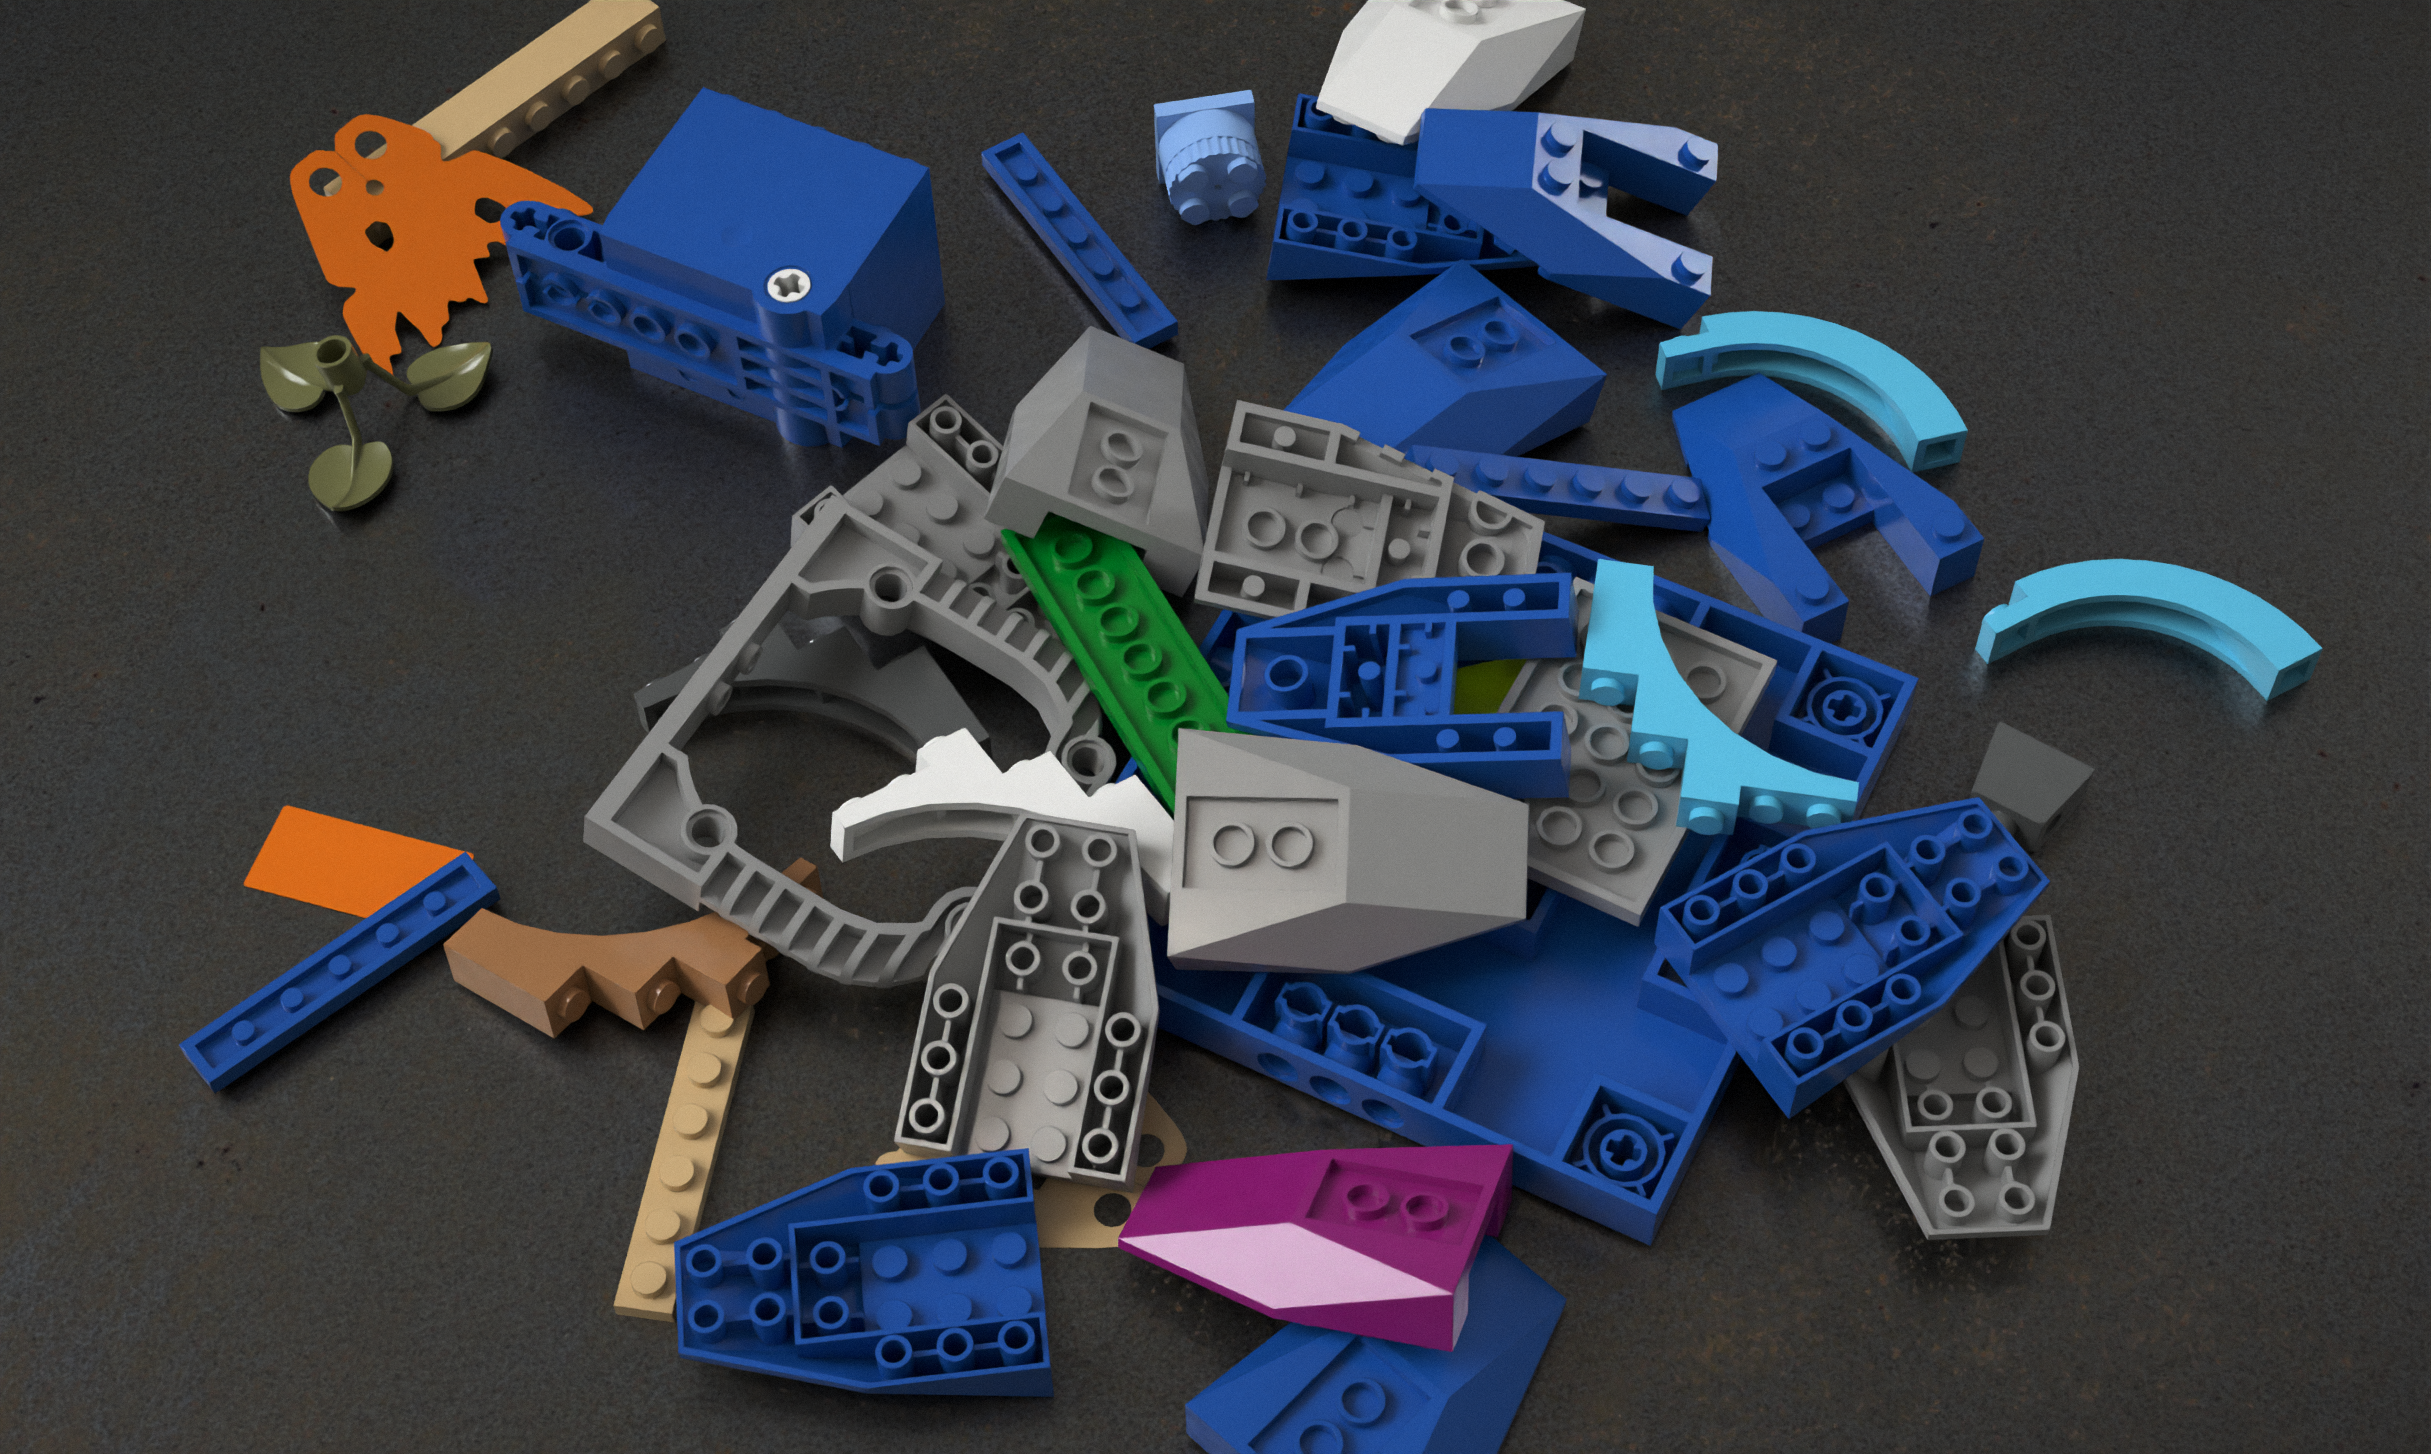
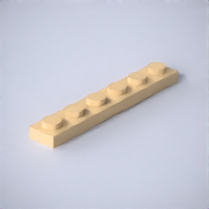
[613,1001,755,1322]

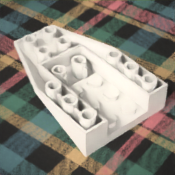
[1316,0,1586,145]

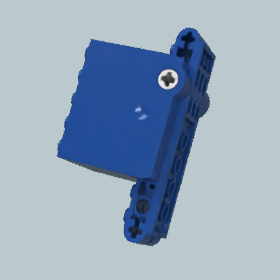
[500,87,945,448]

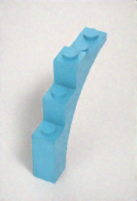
[1578,559,1859,835]

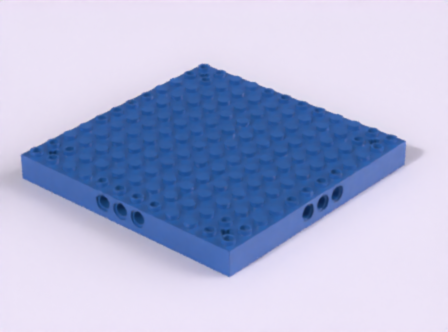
[1115,531,1919,1246]

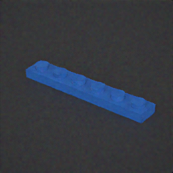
[981,133,1178,349]
[1405,445,1710,532]
[179,851,501,1094]

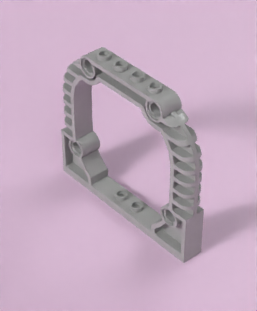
[583,495,1116,989]

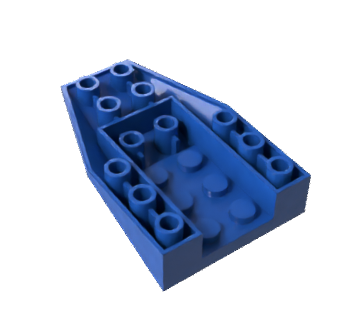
[1266,93,1539,280]
[1284,259,1607,459]
[1654,797,2050,1119]
[674,1148,1054,1397]
[1185,1235,1567,1454]

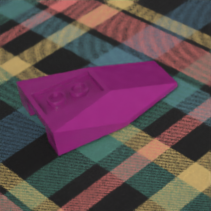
[1118,1144,1513,1352]

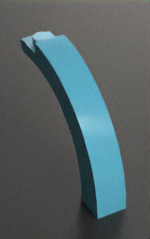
[1655,311,1968,473]
[1975,559,2323,701]

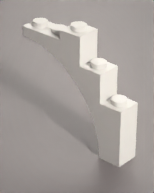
[830,728,1174,927]

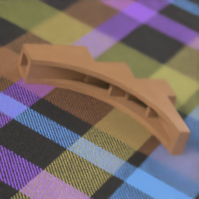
[443,857,824,1039]

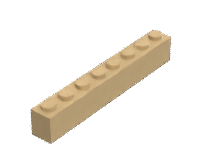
[323,0,666,246]

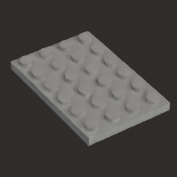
[1496,577,1778,927]

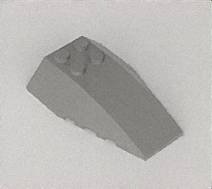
[1193,400,1545,620]

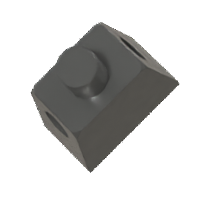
[1969,721,2095,853]

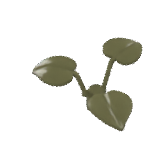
[260,335,493,511]

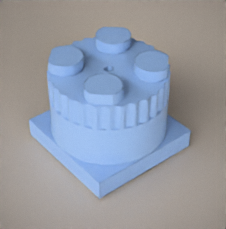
[1154,90,1266,225]

